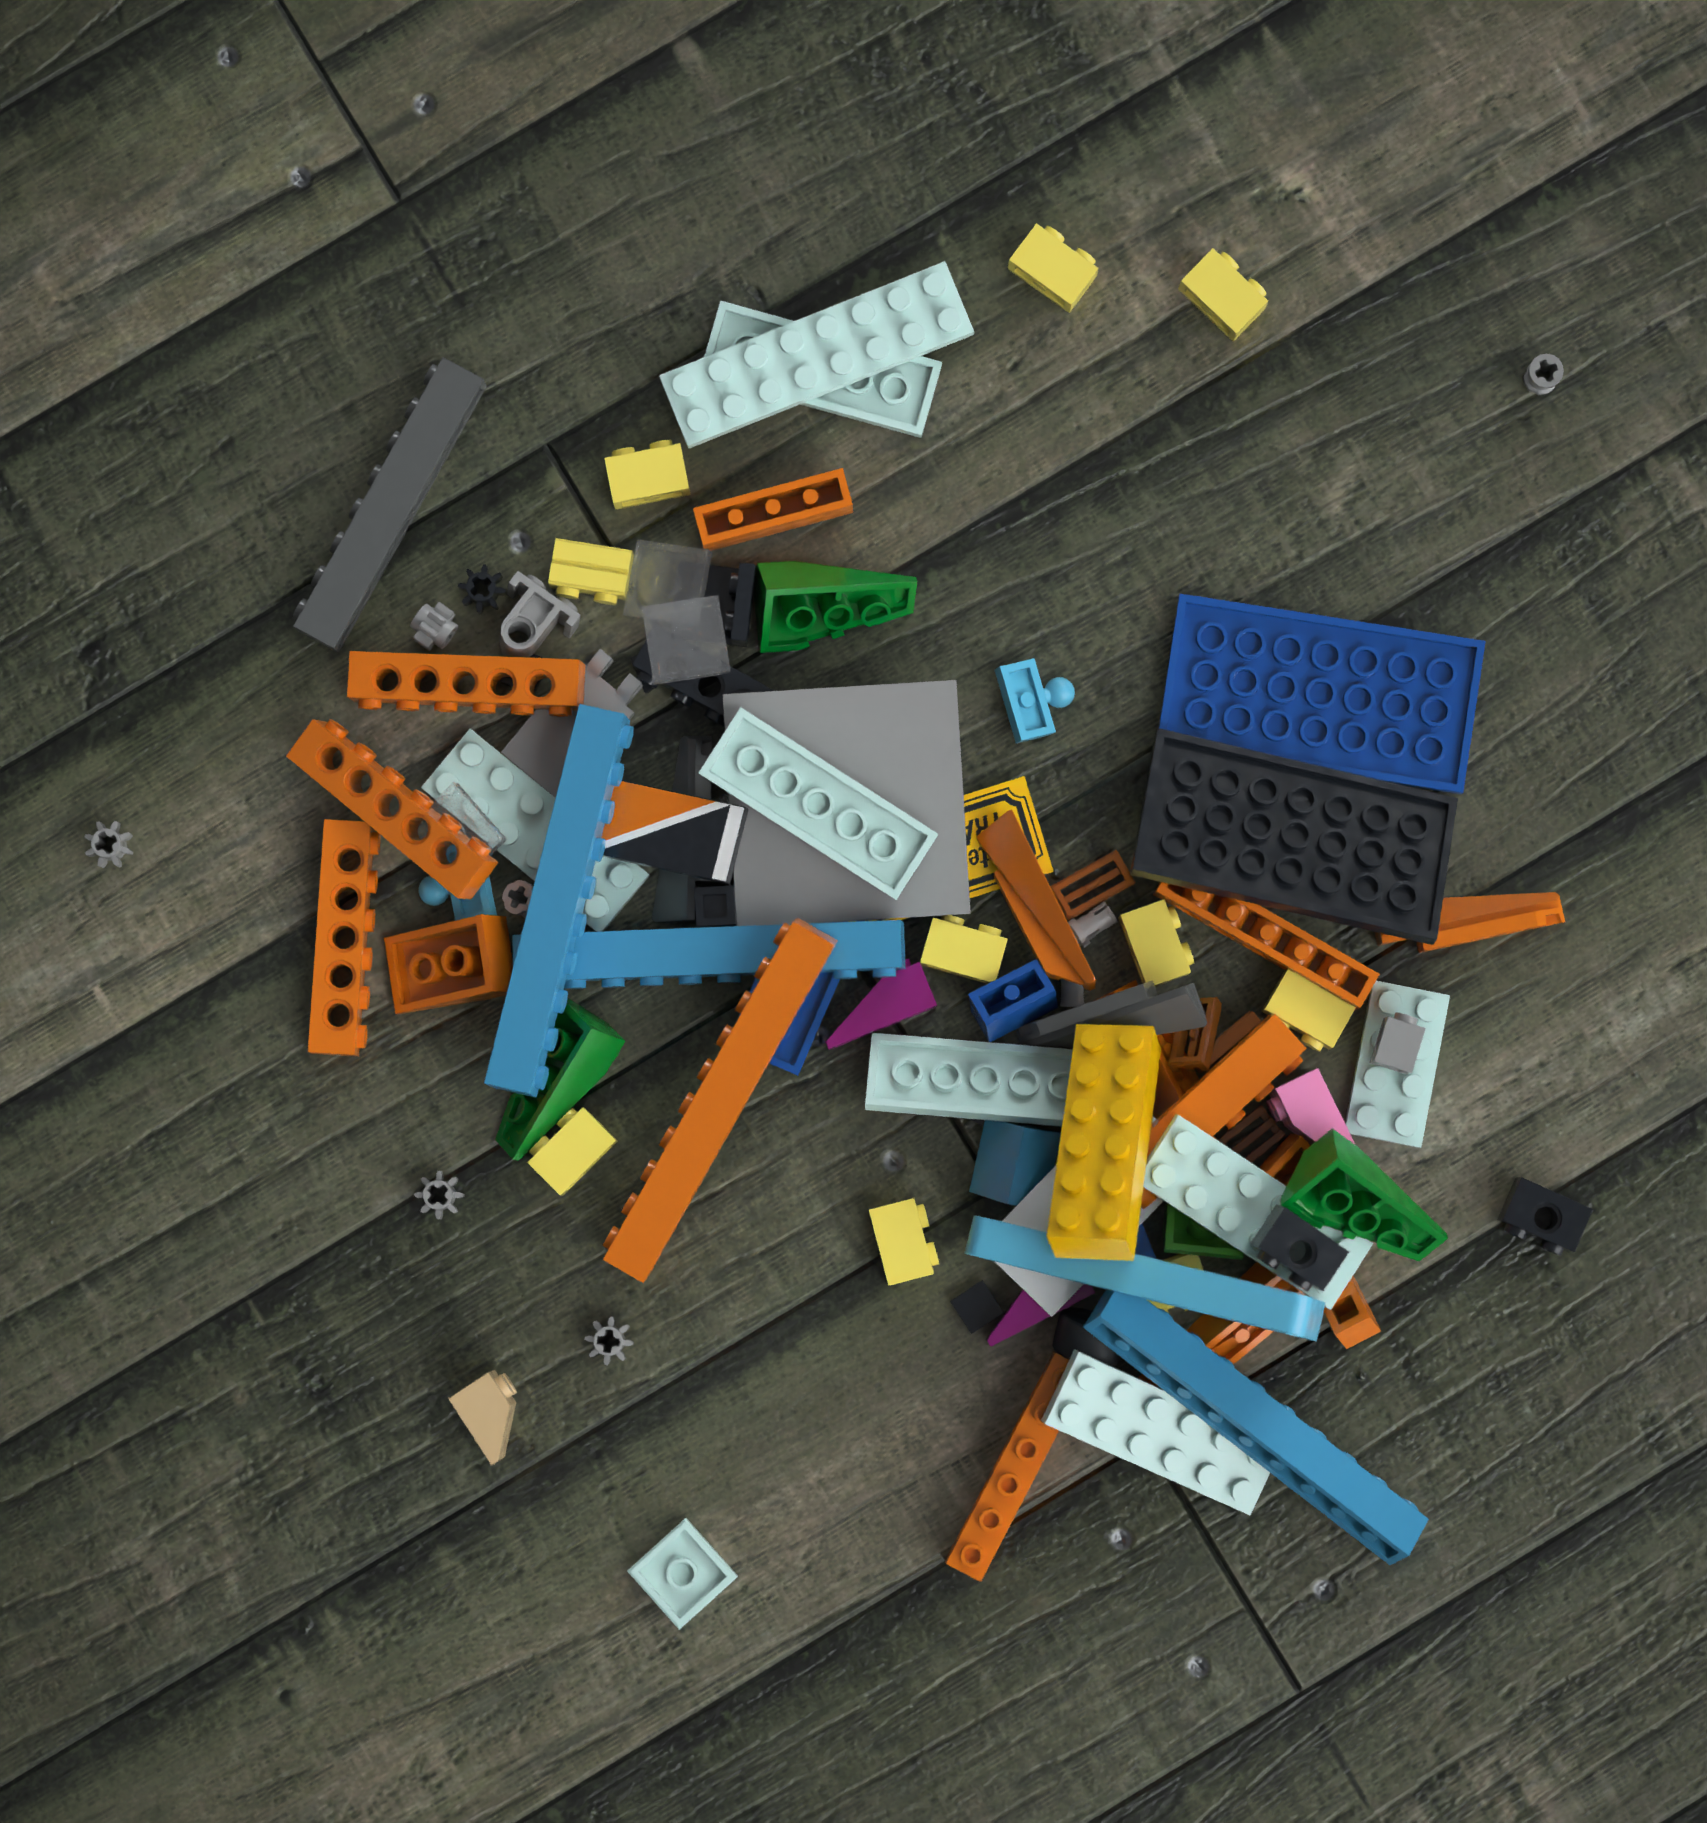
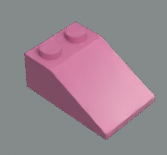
[1266,1068,1355,1145]

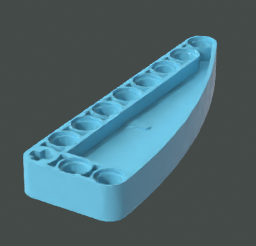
[964,1215,1326,1341]

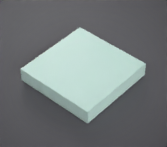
[627,1518,738,1630]

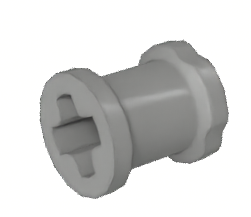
[1523,353,1564,395]
[502,880,533,918]

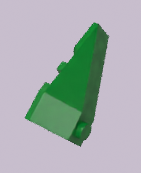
[754,561,917,653]
[495,998,625,1161]
[1280,1128,1448,1262]

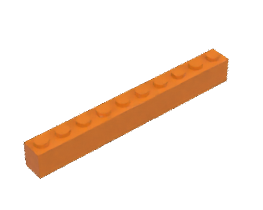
[602,917,838,1283]

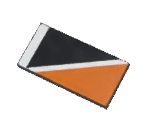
[601,780,749,885]

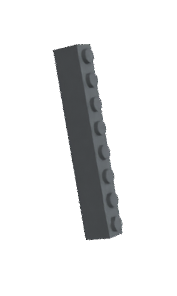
[293,357,487,653]

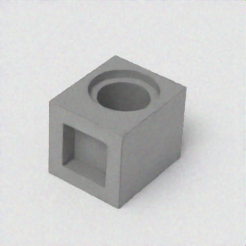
[1370,1012,1426,1075]

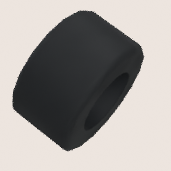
[1052,1308,1122,1366]

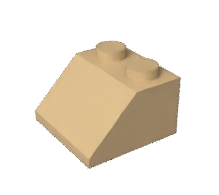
[449,1370,517,1465]

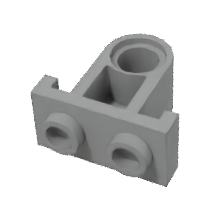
[499,571,581,658]

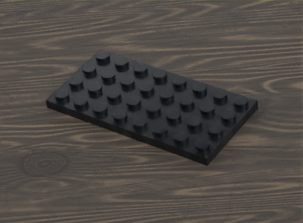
[1130,728,1458,945]

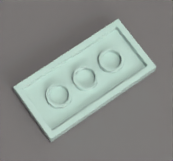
[1345,981,1450,1148]

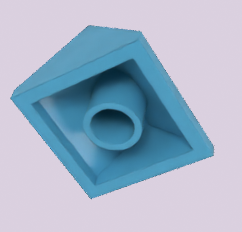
[969,1120,1061,1205]

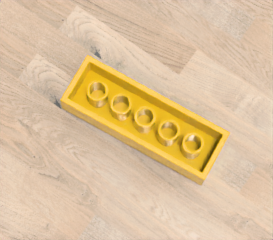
[1047,1024,1161,1261]

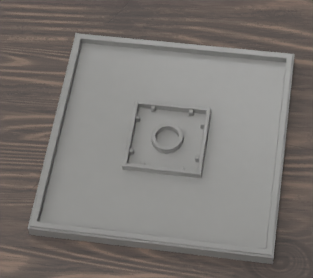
[723,680,971,926]

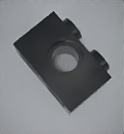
[1497,1177,1593,1256]
[1250,1204,1349,1292]

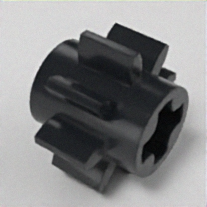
[458,564,507,614]

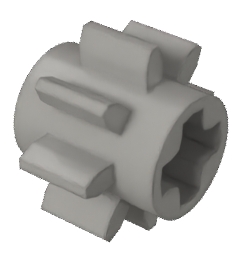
[410,602,458,651]
[85,821,134,868]
[414,1171,465,1219]
[584,1316,634,1365]

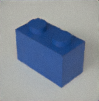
[968,959,1058,1042]

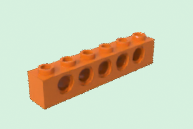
[347,651,586,717]
[286,719,499,900]
[308,819,381,1057]
[1153,882,1380,1010]
[945,1352,1069,1582]

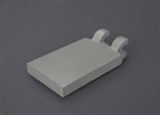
[501,649,643,798]

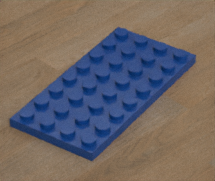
[1158,594,1486,795]

